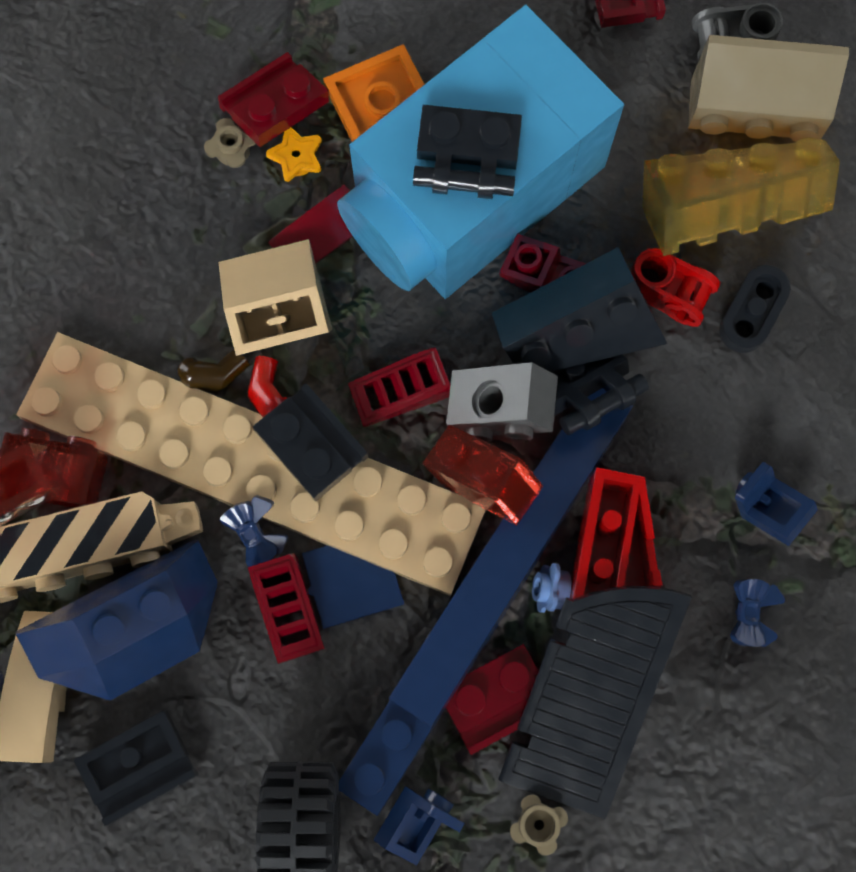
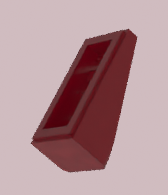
[348,347,450,428]
[248,553,325,664]

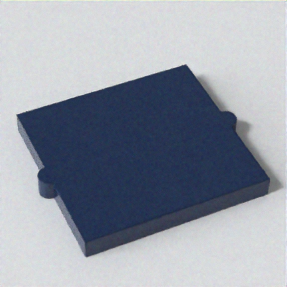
[302,545,404,629]

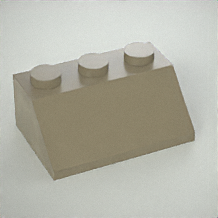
[688,35,849,143]

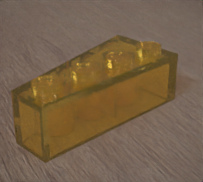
[642,138,840,256]

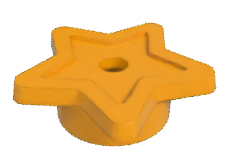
[266,127,322,182]

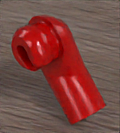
[248,356,287,417]

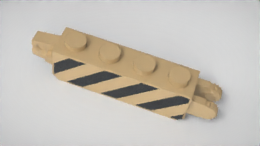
[0,491,203,603]

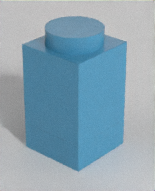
[337,4,624,299]

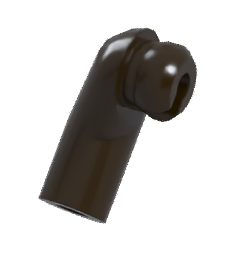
[178,349,250,393]

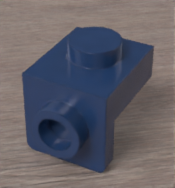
[735,462,818,546]
[374,786,465,866]

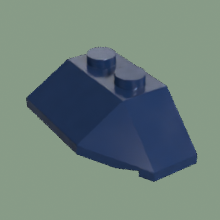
[15,539,218,701]

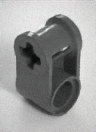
[691,2,783,61]

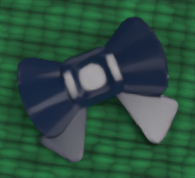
[220,495,288,567]
[730,579,785,647]

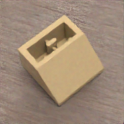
[218,239,332,356]

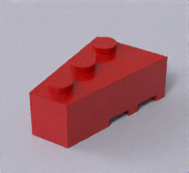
[570,467,663,599]

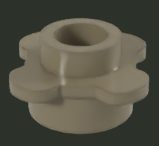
[204,118,256,168]
[510,795,568,855]

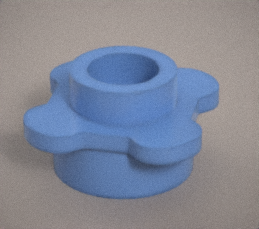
[532,563,572,613]

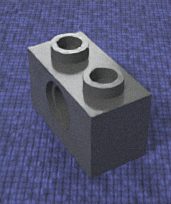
[446,362,558,443]

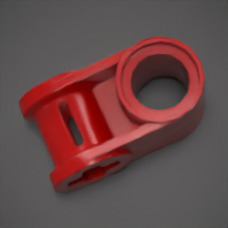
[630,248,721,327]

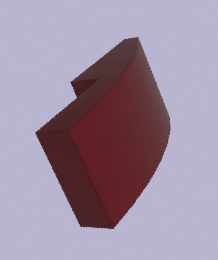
[268,184,353,264]
[499,234,586,293]

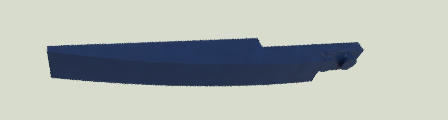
[339,388,633,816]

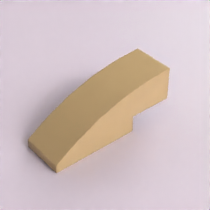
[0,611,67,763]

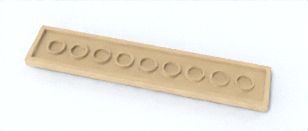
[16,332,487,596]

